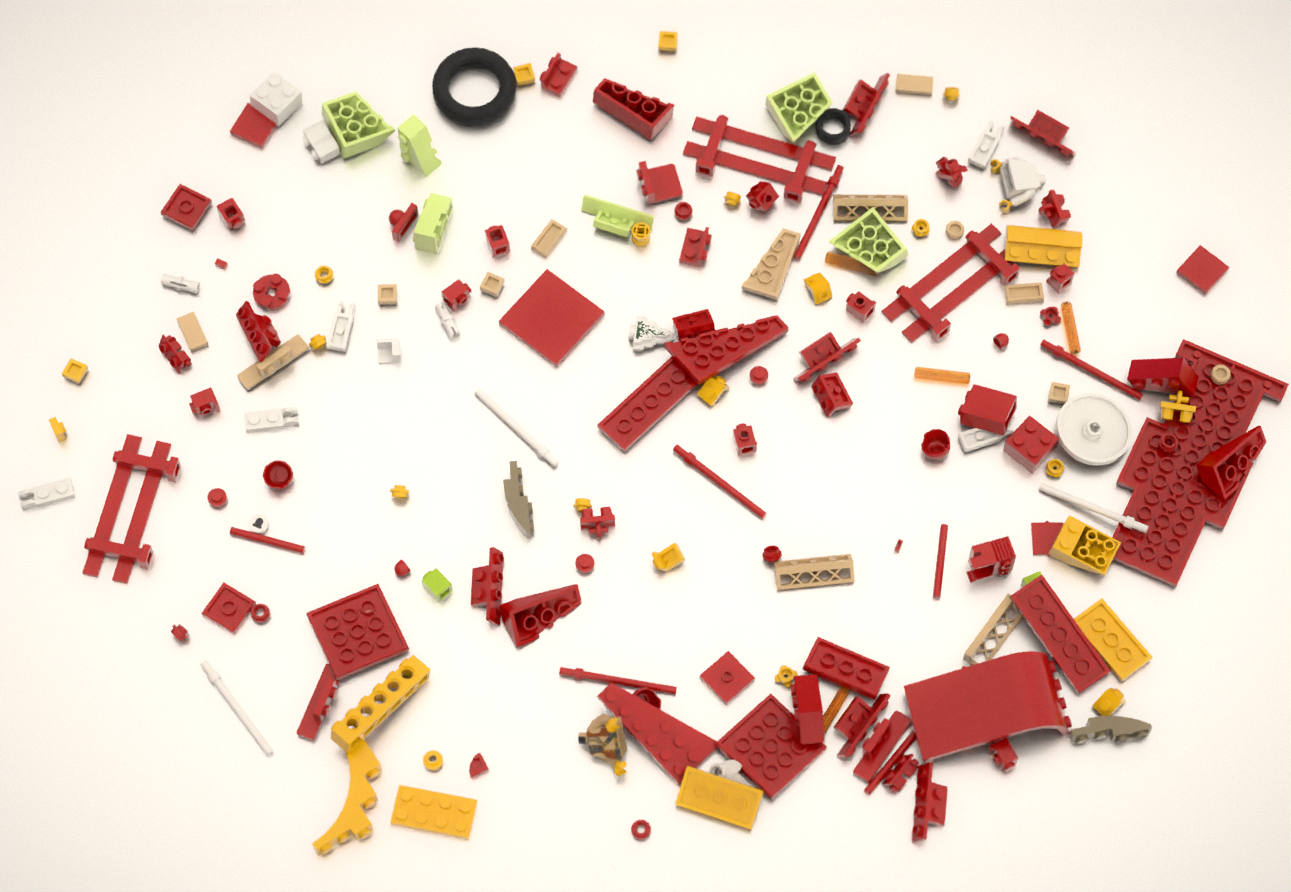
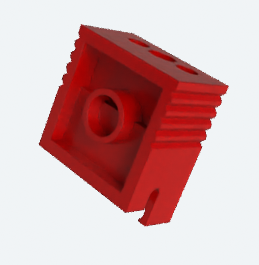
[966,536,1016,583]

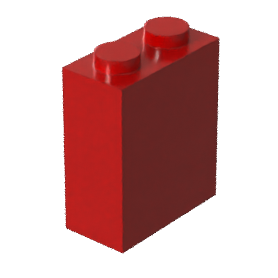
[958,384,1017,436]

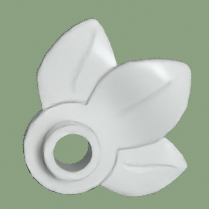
[709,760,744,784]

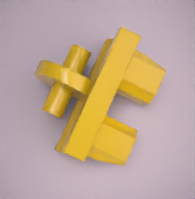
[1159,390,1196,423]

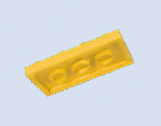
[1074,598,1153,682]
[675,766,764,829]
[390,785,478,840]

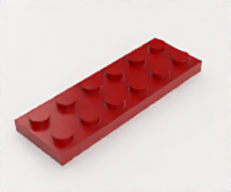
[597,356,698,452]
[1009,575,1111,694]

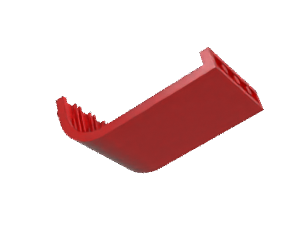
[904,651,1072,763]

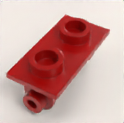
[158,334,192,374]
[881,754,919,793]

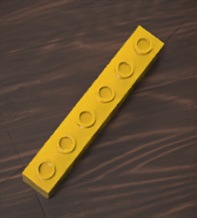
[330,655,431,753]

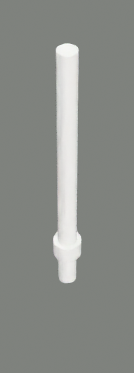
[474,388,559,467]
[1039,483,1149,533]
[200,660,273,756]

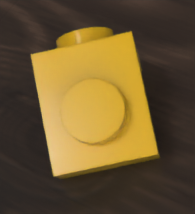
[803,272,833,304]
[697,375,730,406]
[651,543,686,572]
[1092,688,1126,716]

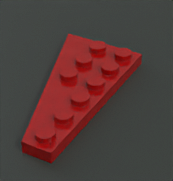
[664,315,789,385]
[596,682,717,785]

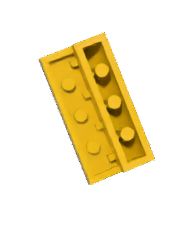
[1004,225,1082,268]

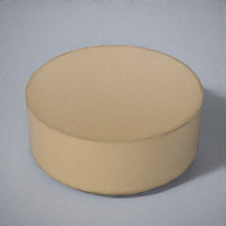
[945,221,964,240]
[1210,365,1231,385]

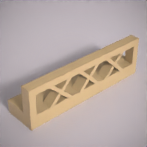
[833,194,908,221]
[774,554,855,590]
[963,593,1023,665]

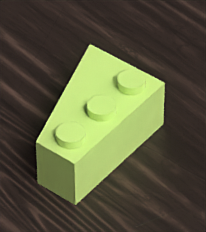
[397,114,442,177]
[413,193,453,254]

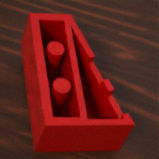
[1127,357,1199,397]
[790,674,825,744]

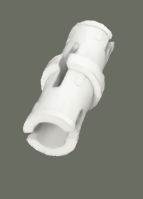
[160,273,200,294]
[434,302,461,339]

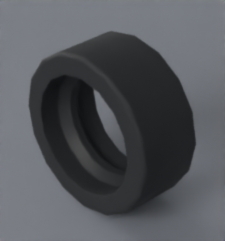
[816,108,851,145]

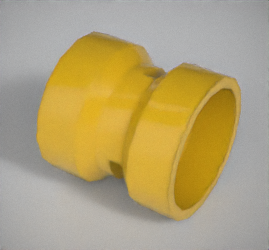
[632,222,650,247]

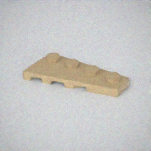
[741,228,801,300]

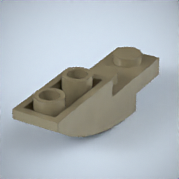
[503,461,534,539]
[1069,716,1152,744]

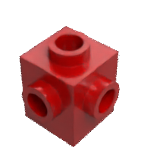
[746,181,780,211]

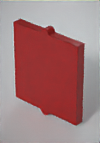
[1031,521,1063,557]

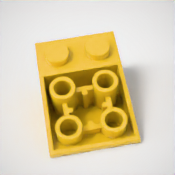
[1048,515,1121,575]

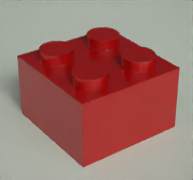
[1003,415,1059,474]

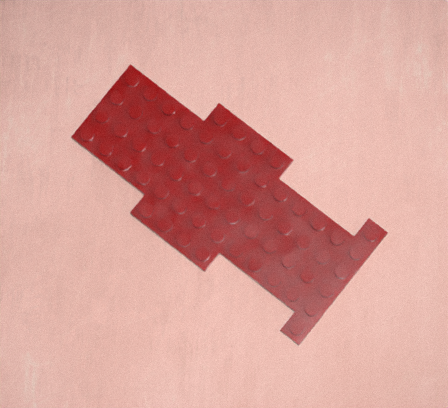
[1112,339,1289,587]

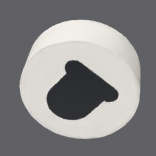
[249,514,269,535]

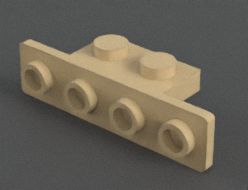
[237,334,309,390]

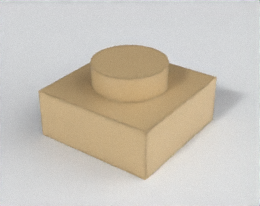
[480,272,505,297]
[378,284,397,305]
[1048,382,1070,405]

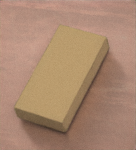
[895,74,933,96]
[531,219,567,258]
[1004,282,1044,305]
[176,311,208,352]

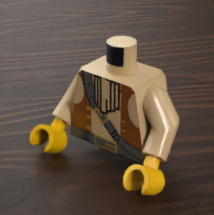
[578,714,627,776]

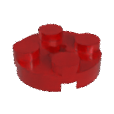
[252,273,291,311]

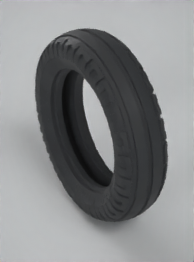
[432,47,516,126]

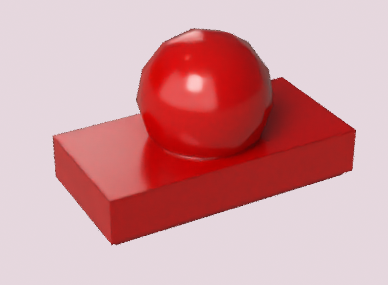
[388,203,419,242]

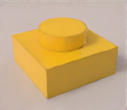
[658,31,678,51]
[513,63,535,86]
[62,358,88,384]
[48,416,67,443]

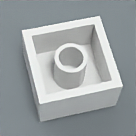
[250,72,303,127]

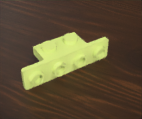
[581,194,654,237]

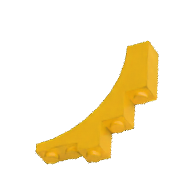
[312,727,382,855]

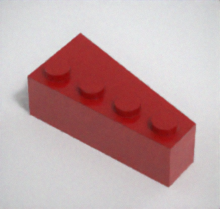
[592,78,675,140]

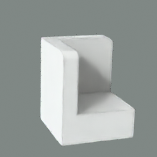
[376,338,401,364]

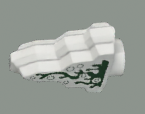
[628,315,675,351]

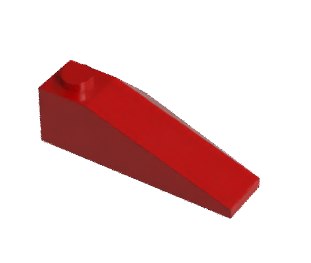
[1196,426,1267,499]
[499,584,582,647]

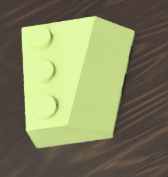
[765,72,833,142]
[321,91,395,158]
[828,207,909,273]

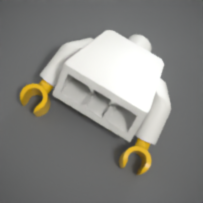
[990,157,1046,214]

